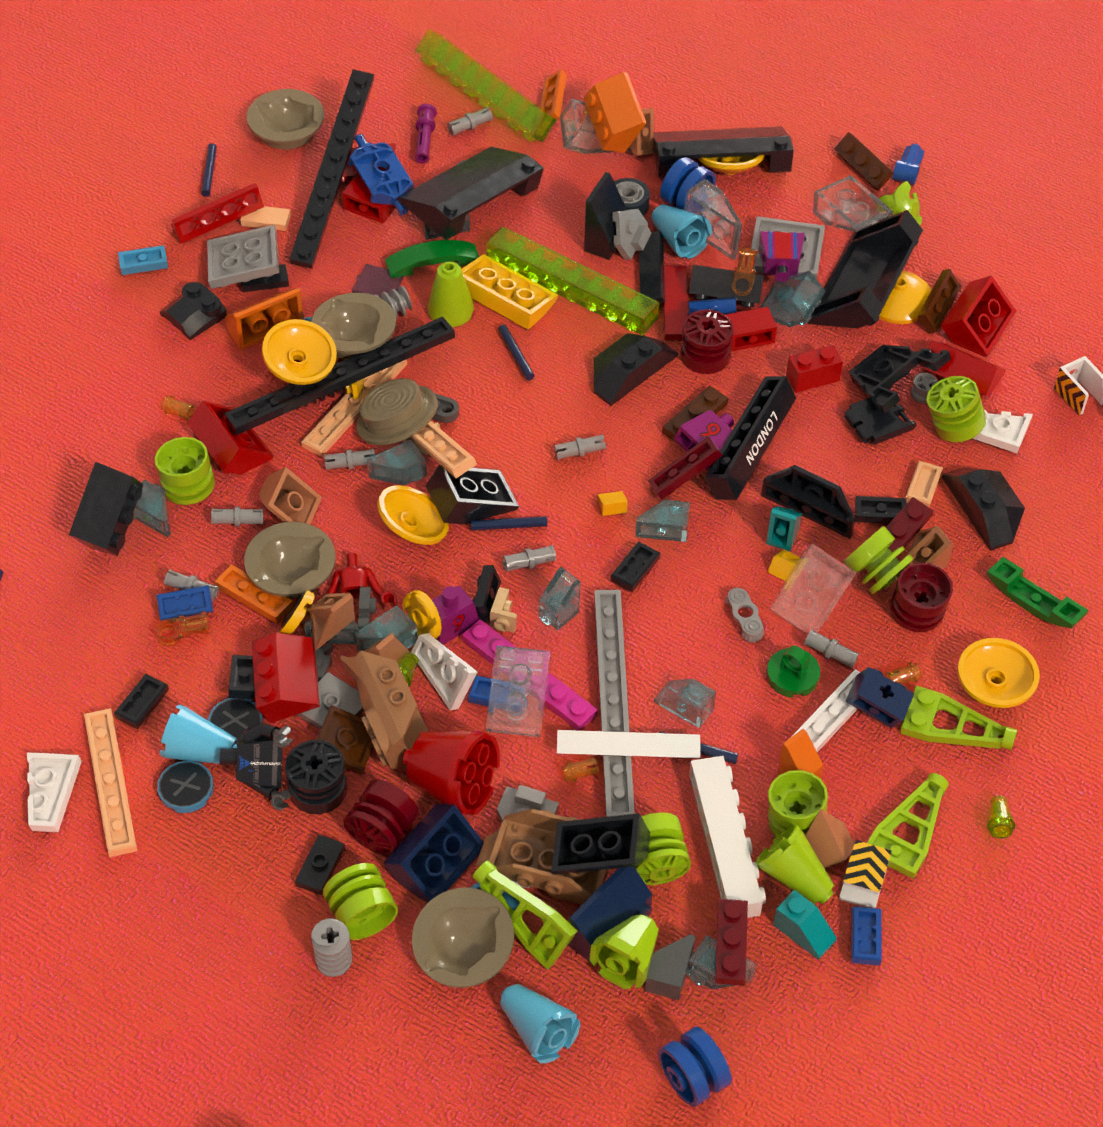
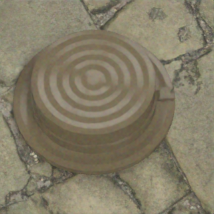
[247,89,324,149]
[311,293,396,359]
[356,378,438,445]
[244,522,336,599]
[412,888,514,988]

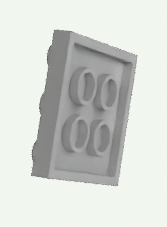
[747,216,825,281]
[207,225,280,289]

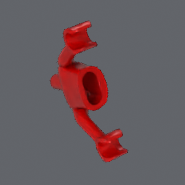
[313,553,397,609]

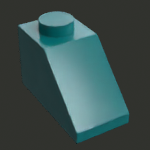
[766,506,802,551]
[773,890,837,960]

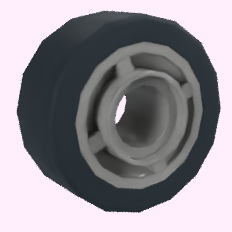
[614,178,650,216]

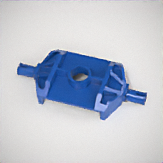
[348,134,414,215]

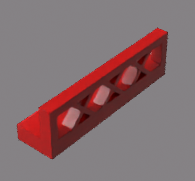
[170,183,264,244]

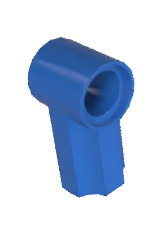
[892,143,924,185]

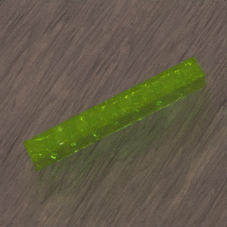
[415,28,557,142]
[487,226,659,336]

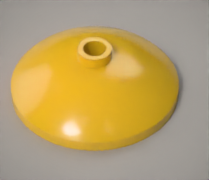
[698,155,764,175]
[879,270,931,324]
[262,319,337,385]
[377,485,449,545]
[957,638,1040,708]

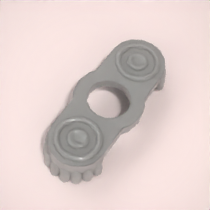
[726,588,764,643]

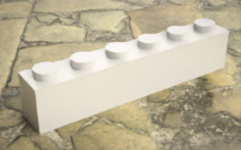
[689,756,766,918]

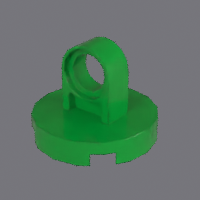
[767,645,820,697]

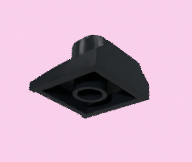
[160,282,227,340]

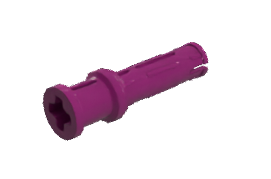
[415,104,437,164]

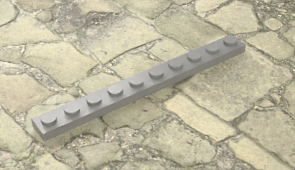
[594,590,635,817]

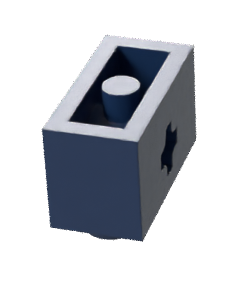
[845,667,914,728]

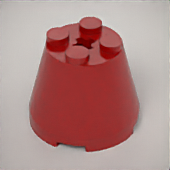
[403,731,500,815]

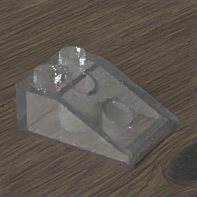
[560,98,631,154]
[813,175,893,232]
[684,178,742,260]
[770,544,856,635]
[486,646,551,737]

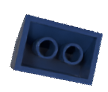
[383,804,484,903]
[568,867,652,966]

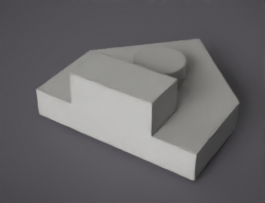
[612,209,652,260]
[497,785,559,823]

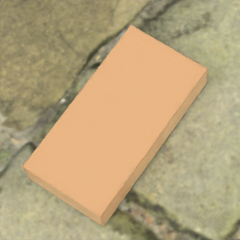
[240,206,291,231]
[905,461,943,507]

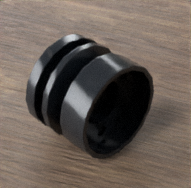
[285,740,347,815]

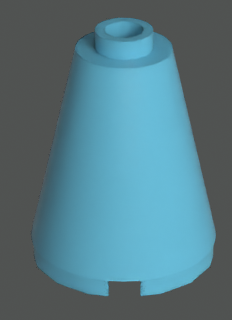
[651,204,712,259]
[159,704,237,764]
[500,984,581,1063]

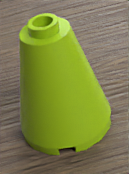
[427,262,474,327]
[755,825,834,904]

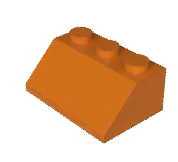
[584,72,646,153]
[225,288,304,351]

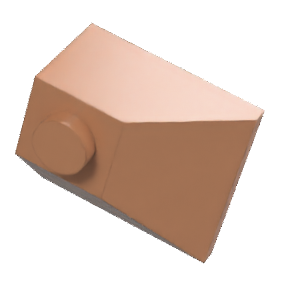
[259,467,322,524]

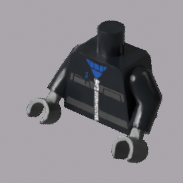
[220,722,292,810]

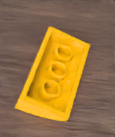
[461,254,558,329]

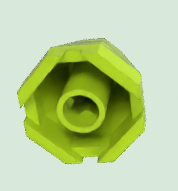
[589,914,659,989]

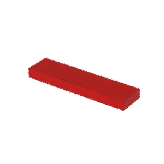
[664,266,688,340]

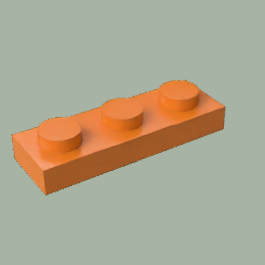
[538,70,567,128]
[215,564,293,624]

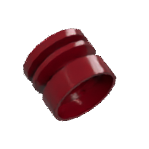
[681,309,734,374]
[890,562,953,632]
[343,779,419,855]

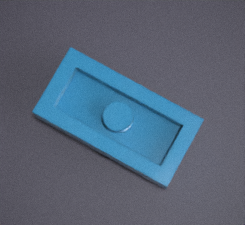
[118,245,168,275]

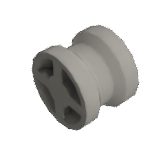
[911,373,938,404]

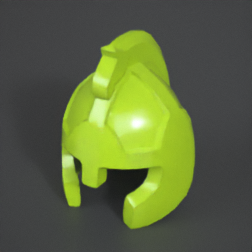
[876,181,922,225]

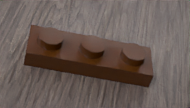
[834,132,894,190]
[917,269,961,334]
[662,385,728,442]

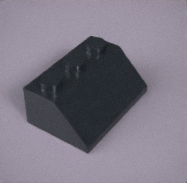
[689,265,765,307]
[69,462,143,556]
[551,813,650,875]

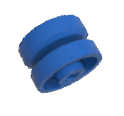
[660,157,716,214]
[658,1026,732,1107]

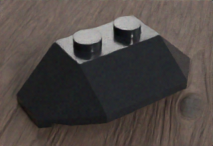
[594,333,678,406]
[761,465,855,539]
[942,467,1025,551]

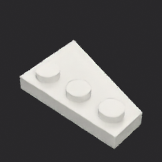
[972,410,1033,453]
[411,633,477,711]
[27,752,82,832]

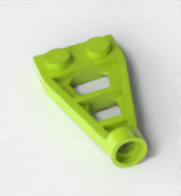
[900,686,1017,750]
[867,773,949,879]
[472,860,577,970]

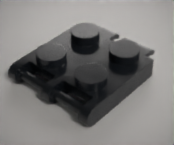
[844,398,916,445]

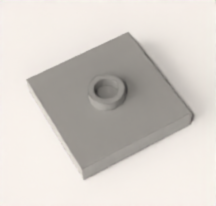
[297,672,364,730]

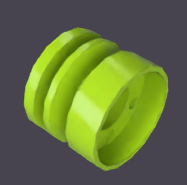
[926,376,987,442]
[155,437,215,505]
[843,526,913,595]
[768,770,828,837]
[634,812,692,885]
[323,863,398,940]

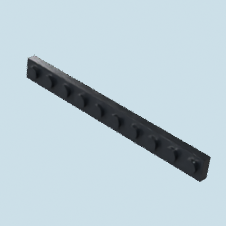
[290,69,374,269]
[225,317,455,435]

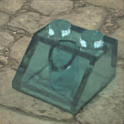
[760,270,826,327]

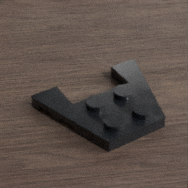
[849,345,951,414]

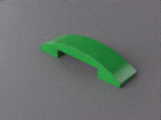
[385,240,480,278]
[987,557,1088,628]

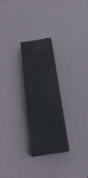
[639,230,665,310]

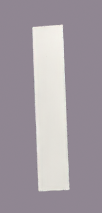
[557,730,700,758]

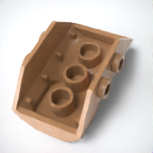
[340,651,428,770]
[476,809,608,905]

